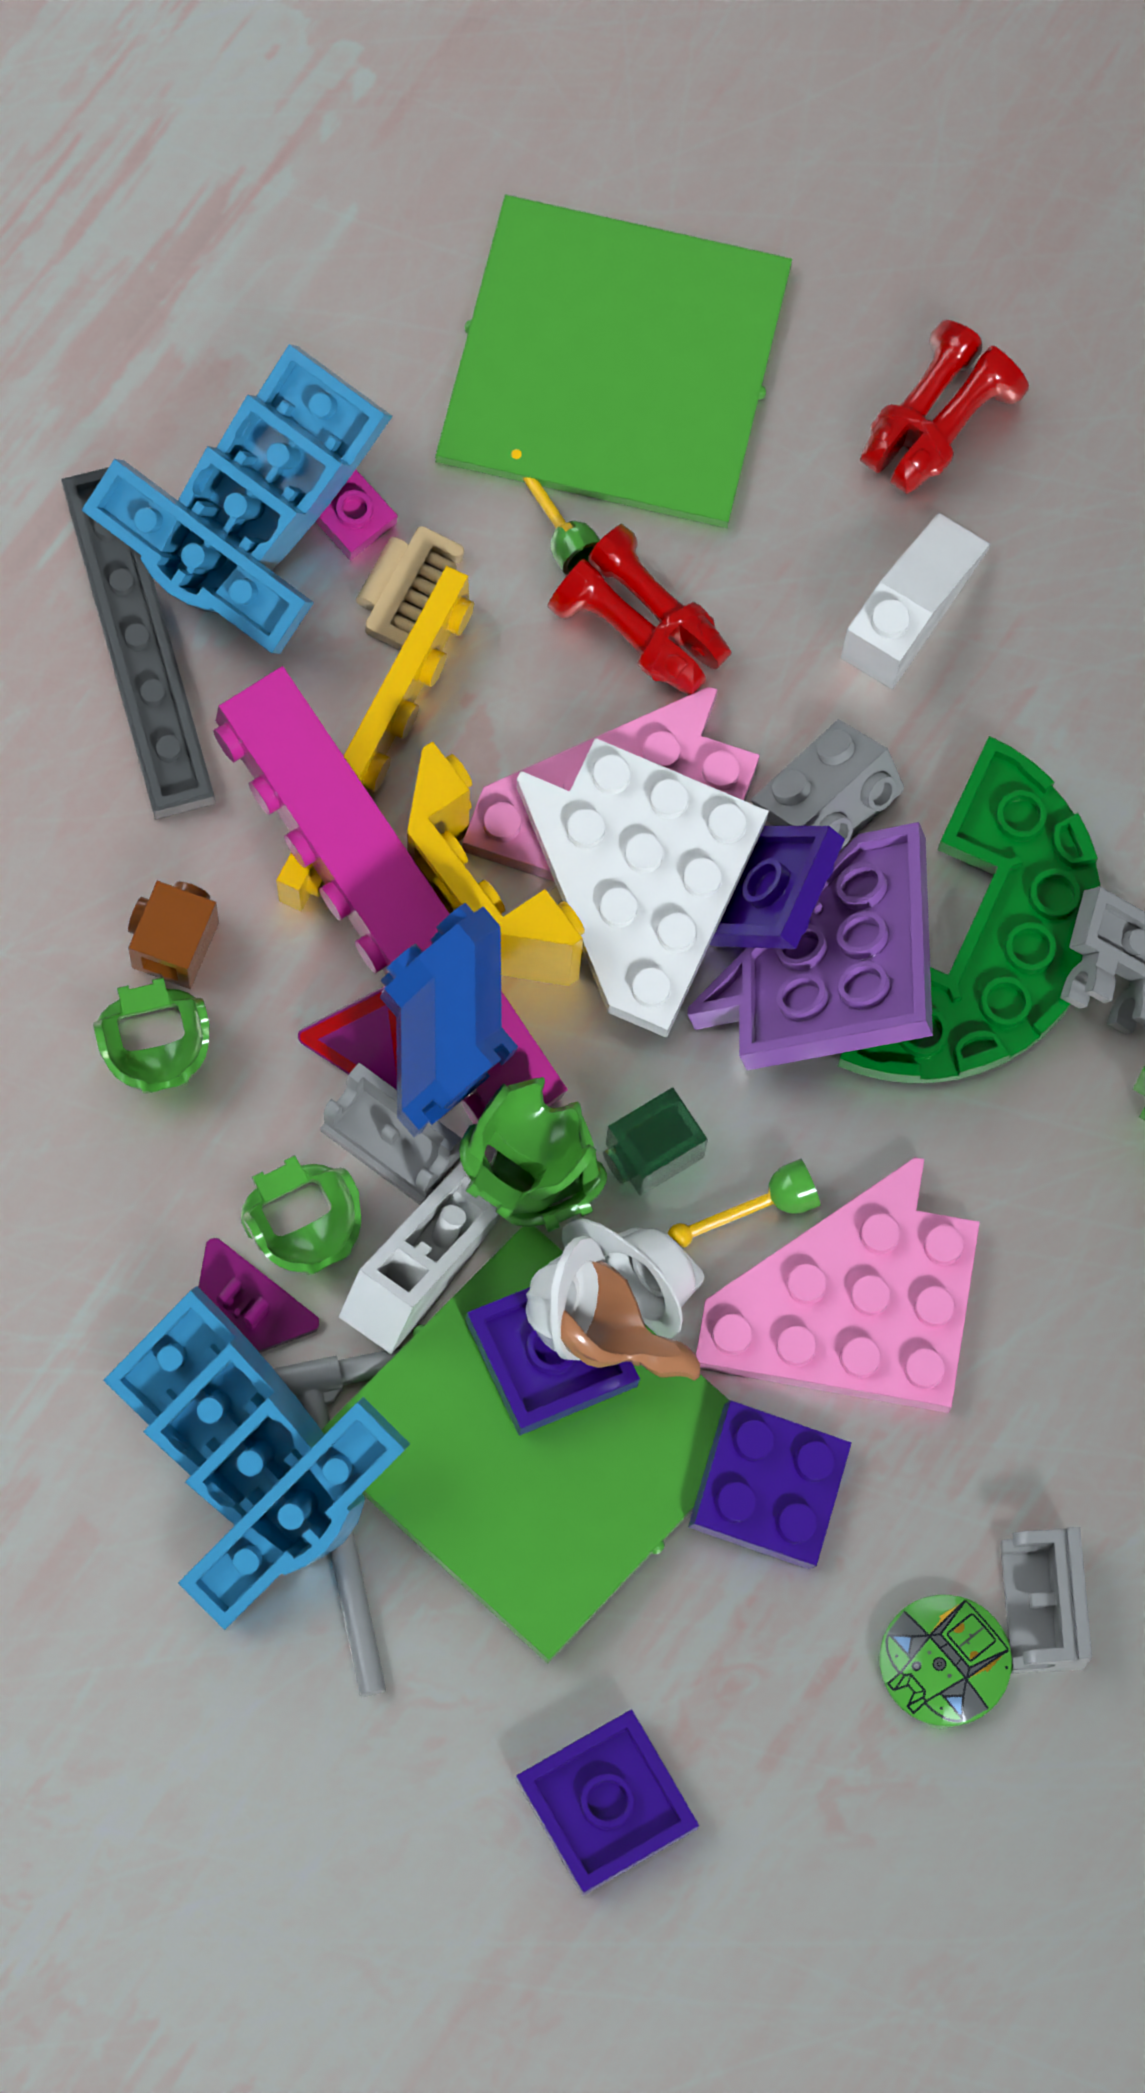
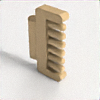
[356,526,464,650]

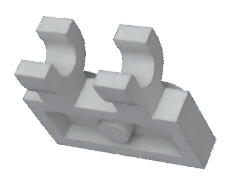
[1060,886,1145,1034]

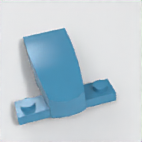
[82,344,393,654]
[103,1286,410,1630]

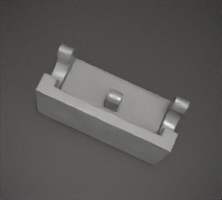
[320,1063,461,1205]
[1000,1527,1092,1673]

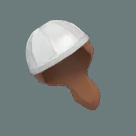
[526,1236,700,1381]

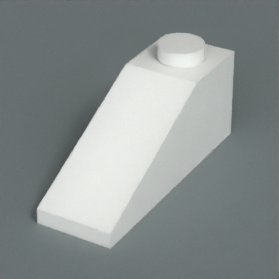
[841,513,990,690]
[339,1162,501,1354]

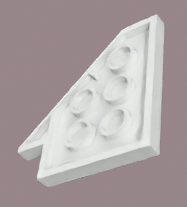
[517,738,769,1038]

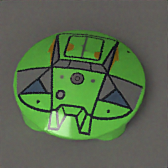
[878,1595,1012,1729]

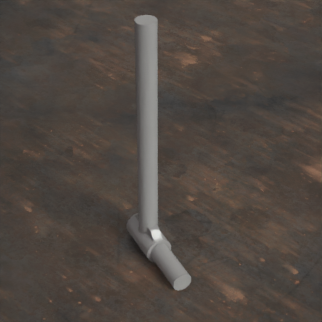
[273,1347,402,1697]

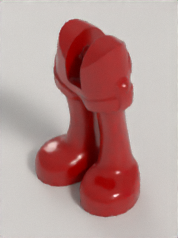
[860,320,1029,495]
[547,524,732,695]

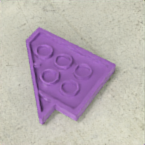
[688,822,933,1071]

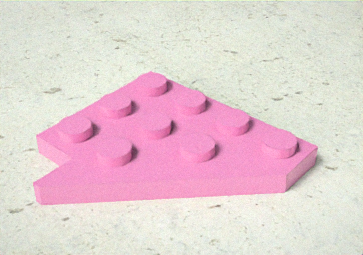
[462,687,760,882]
[696,1157,980,1413]

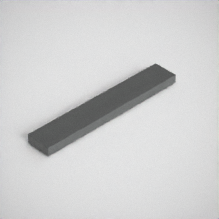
[61,467,216,820]

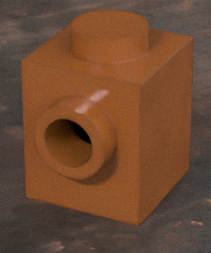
[128,880,219,990]

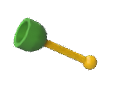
[511,449,600,575]
[668,1159,821,1248]

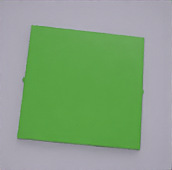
[435,194,792,528]
[322,1226,730,1664]

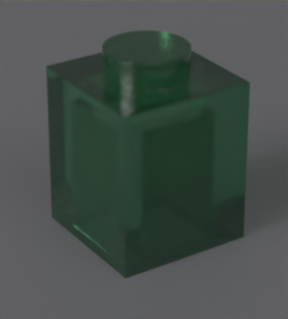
[603,1087,708,1196]

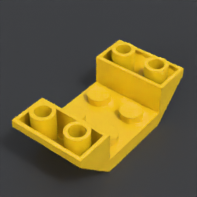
[407,741,585,986]

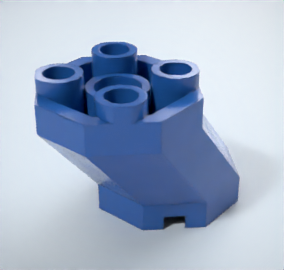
[380,903,519,1138]

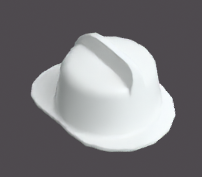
[562,1219,705,1338]

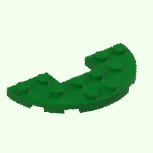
[838,736,1101,1083]

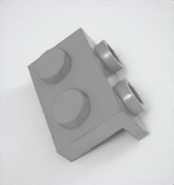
[751,719,904,849]

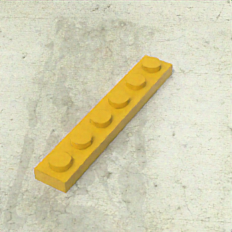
[276,566,474,912]

